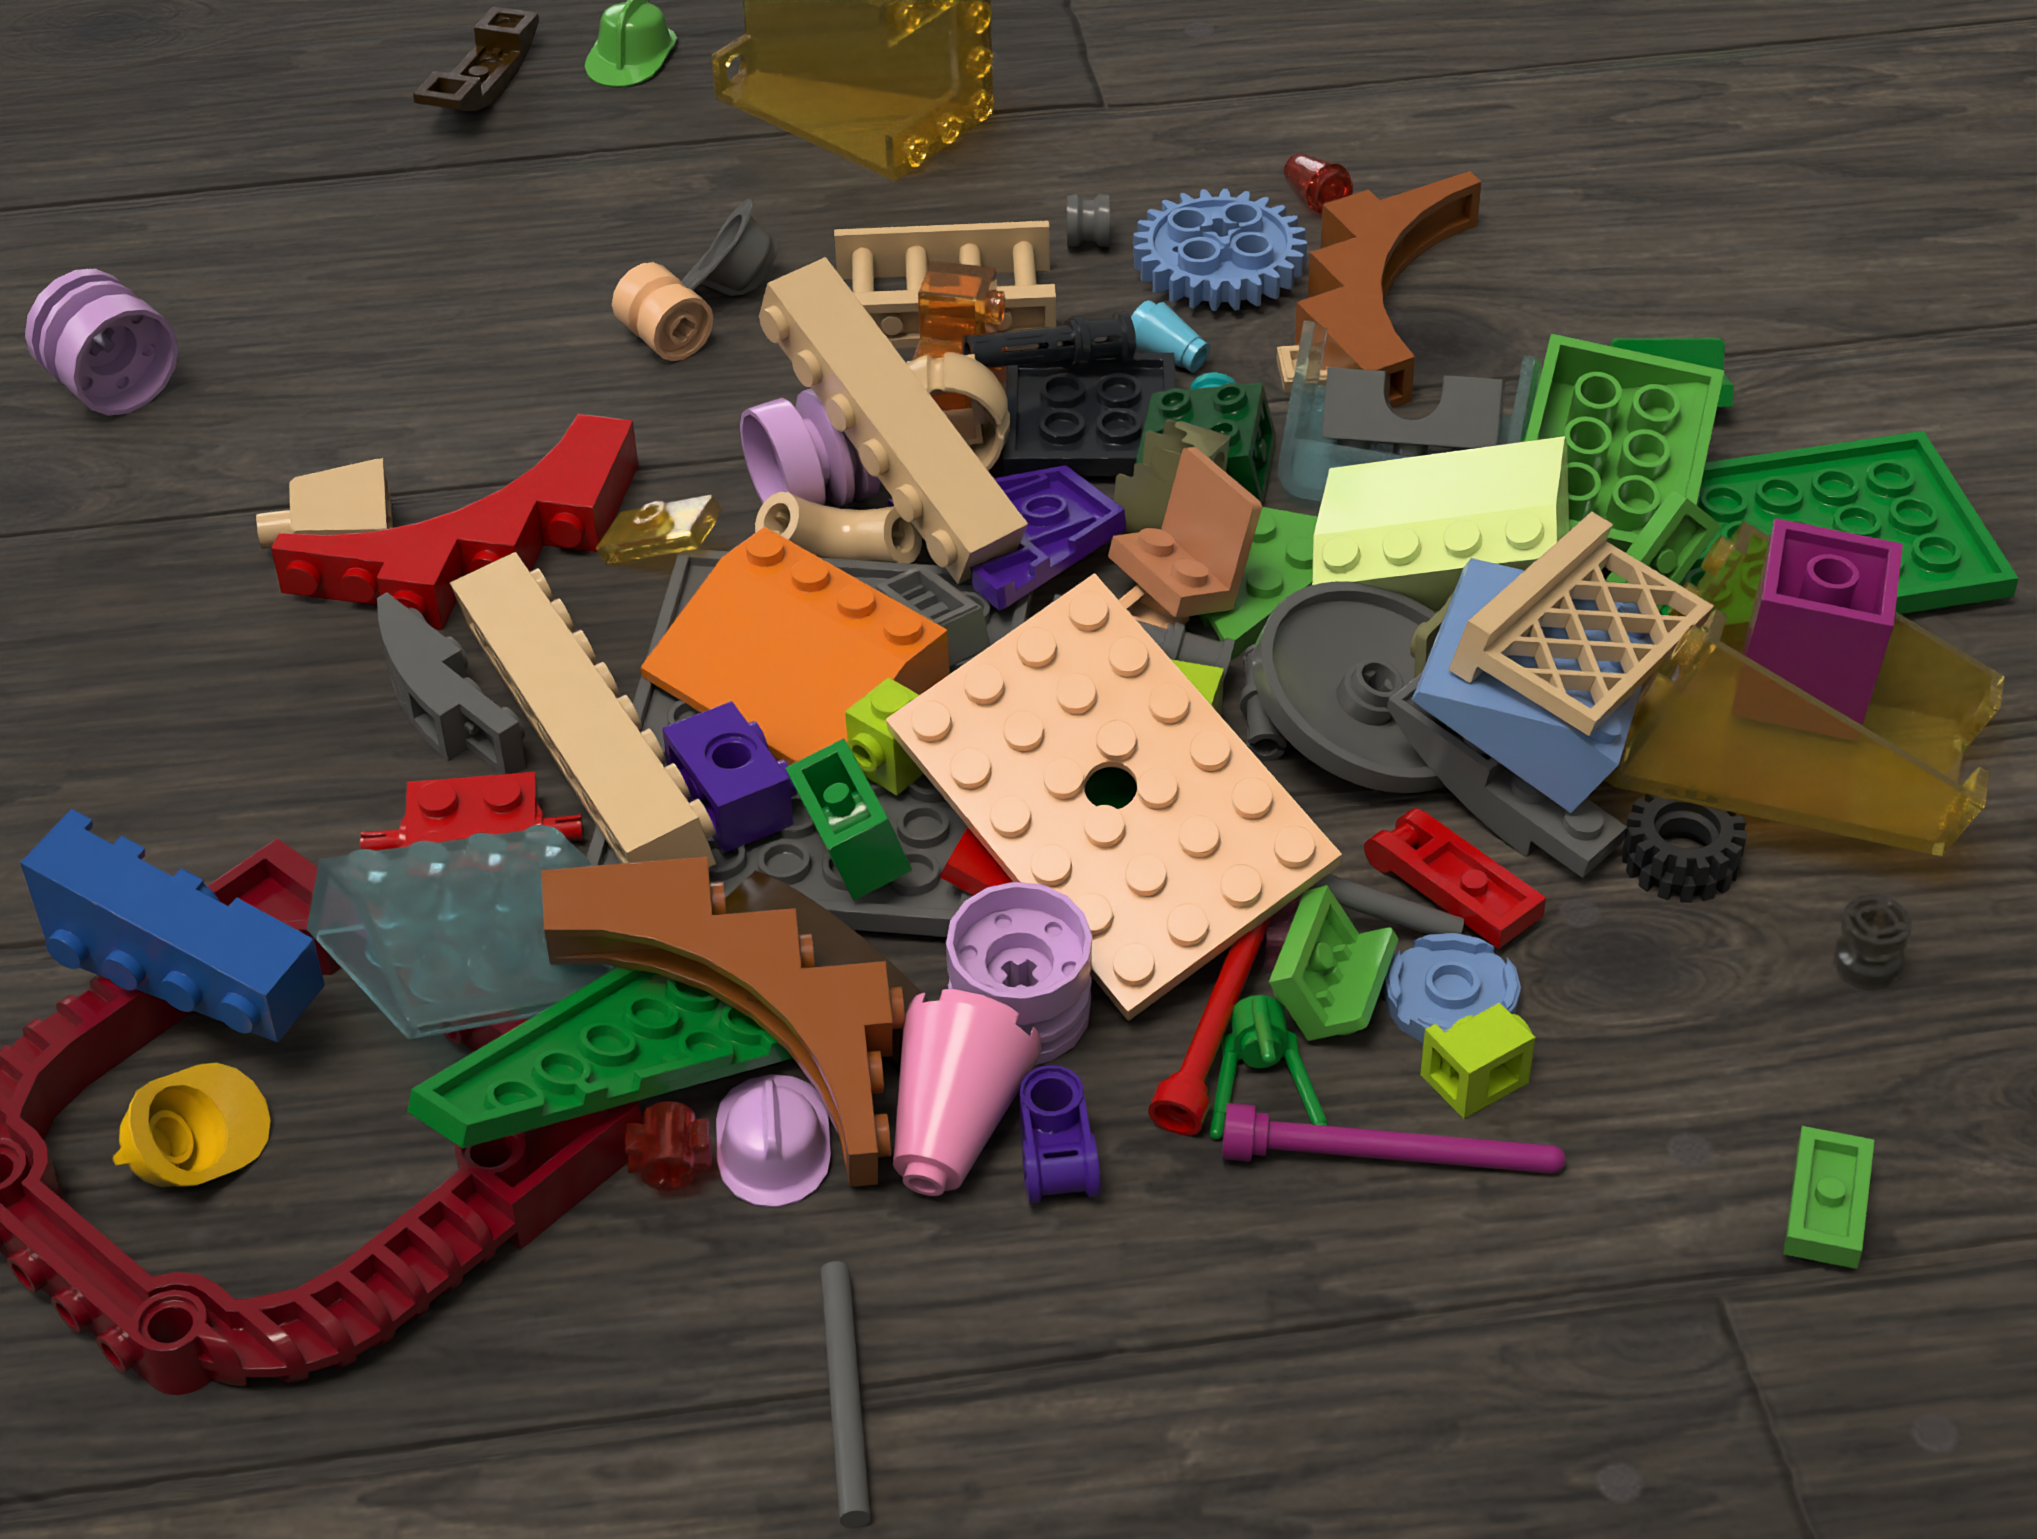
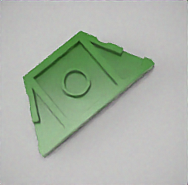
[1198,507,1318,661]

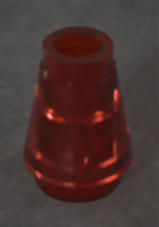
[1284,153,1353,213]

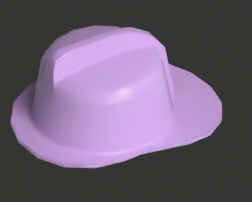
[716,1074,831,1208]

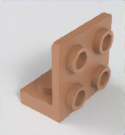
[1108,447,1262,618]

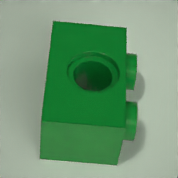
[786,738,913,901]

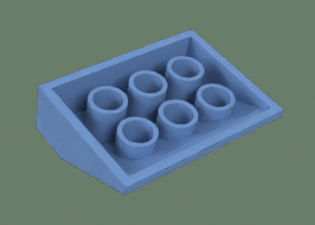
[1412,558,1654,813]

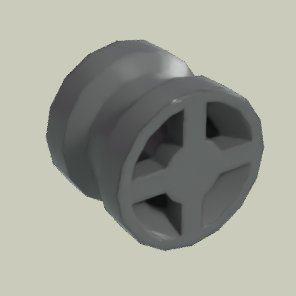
[1067,194,1110,247]

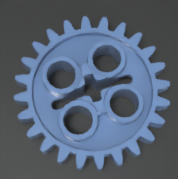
[1133,189,1307,311]

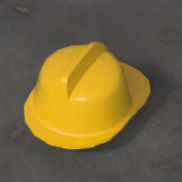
[112,1063,271,1187]

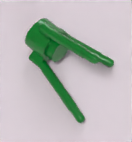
[1210,995,1328,1140]

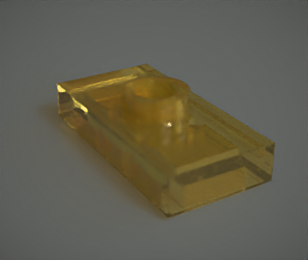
[596,494,722,564]

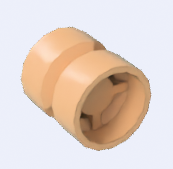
[612,262,714,361]

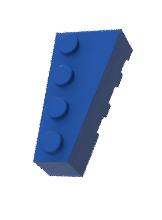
[20,808,325,1042]

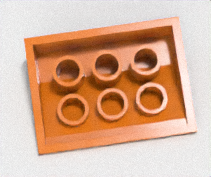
[640,527,950,766]

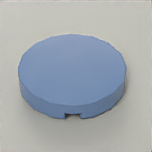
[1383,933,1521,1043]

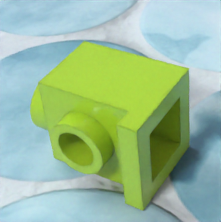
[1420,1003,1535,1119]

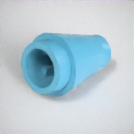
[1131,300,1210,372]

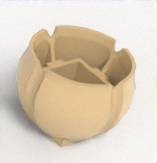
[907,352,1010,471]

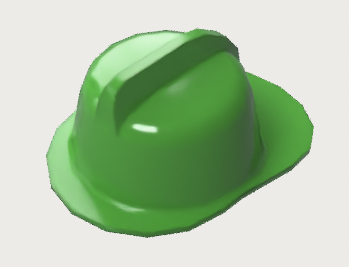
[585,0,677,88]

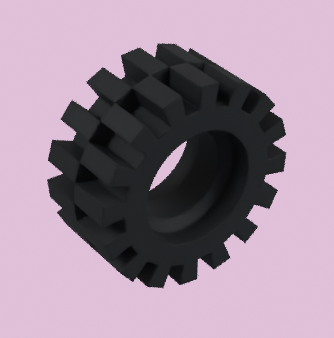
[1622,783,1747,903]

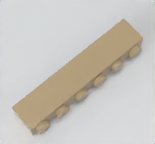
[759,257,1028,584]

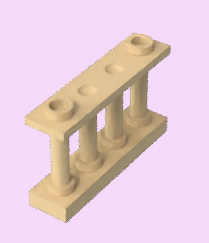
[834,221,1056,348]

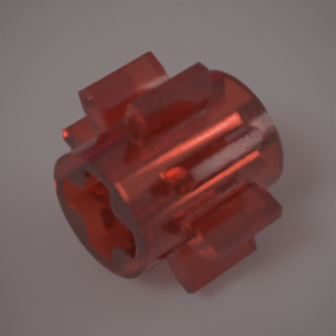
[625,1101,712,1191]

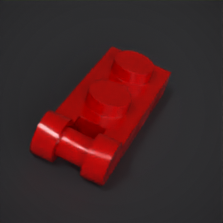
[1364,808,1546,949]

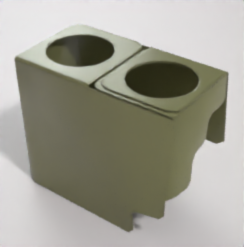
[1114,420,1230,535]

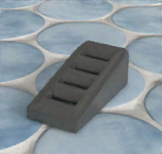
[873,564,990,666]

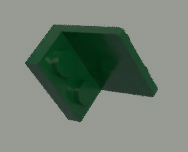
[1136,382,1276,507]

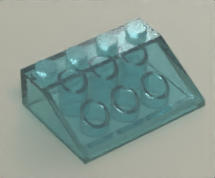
[306,825,617,1040]

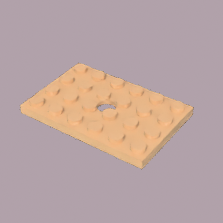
[886,573,1342,1021]

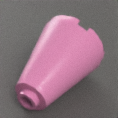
[893,989,1042,1196]

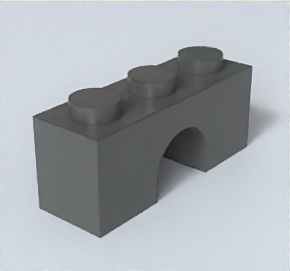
[1322,367,1506,457]

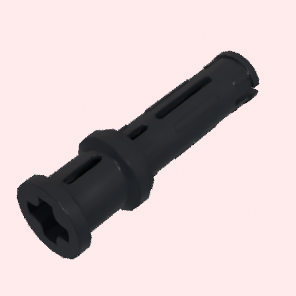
[962,311,1136,368]

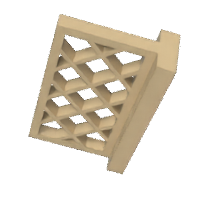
[1448,512,1714,736]

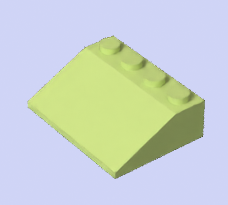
[1312,436,1569,612]

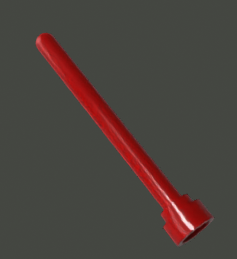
[1148,915,1273,1136]

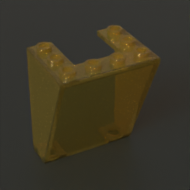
[711,0,994,181]
[1604,521,2005,857]

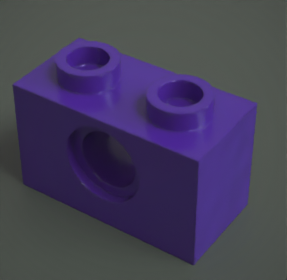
[662,701,797,853]

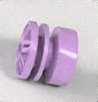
[25,269,179,416]
[740,388,881,508]
[946,882,1092,1065]

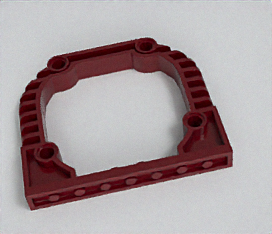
[0,838,646,1396]

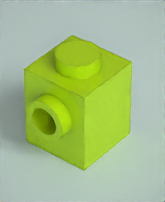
[845,677,924,795]

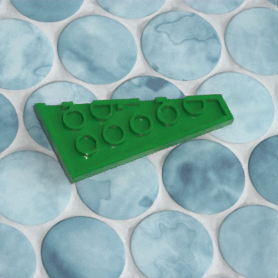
[407,967,793,1148]

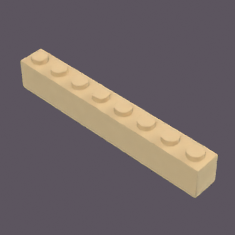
[450,552,716,868]

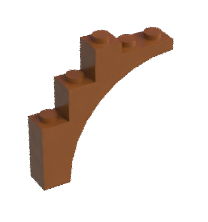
[1295,171,1482,408]
[541,856,905,1187]

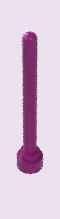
[1222,1103,1566,1174]

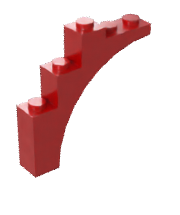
[271,414,639,630]

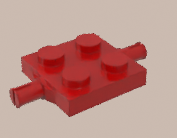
[360,772,584,898]

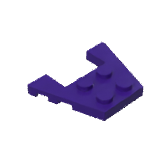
[888,465,1127,610]

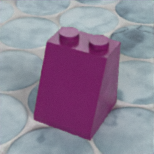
[1731,518,1903,739]

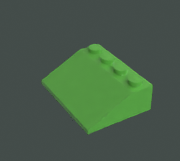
[1525,334,1724,553]

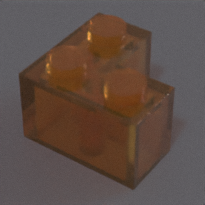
[912,261,1006,411]

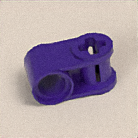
[1020,1065,1101,1204]

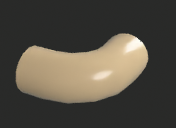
[755,492,922,564]

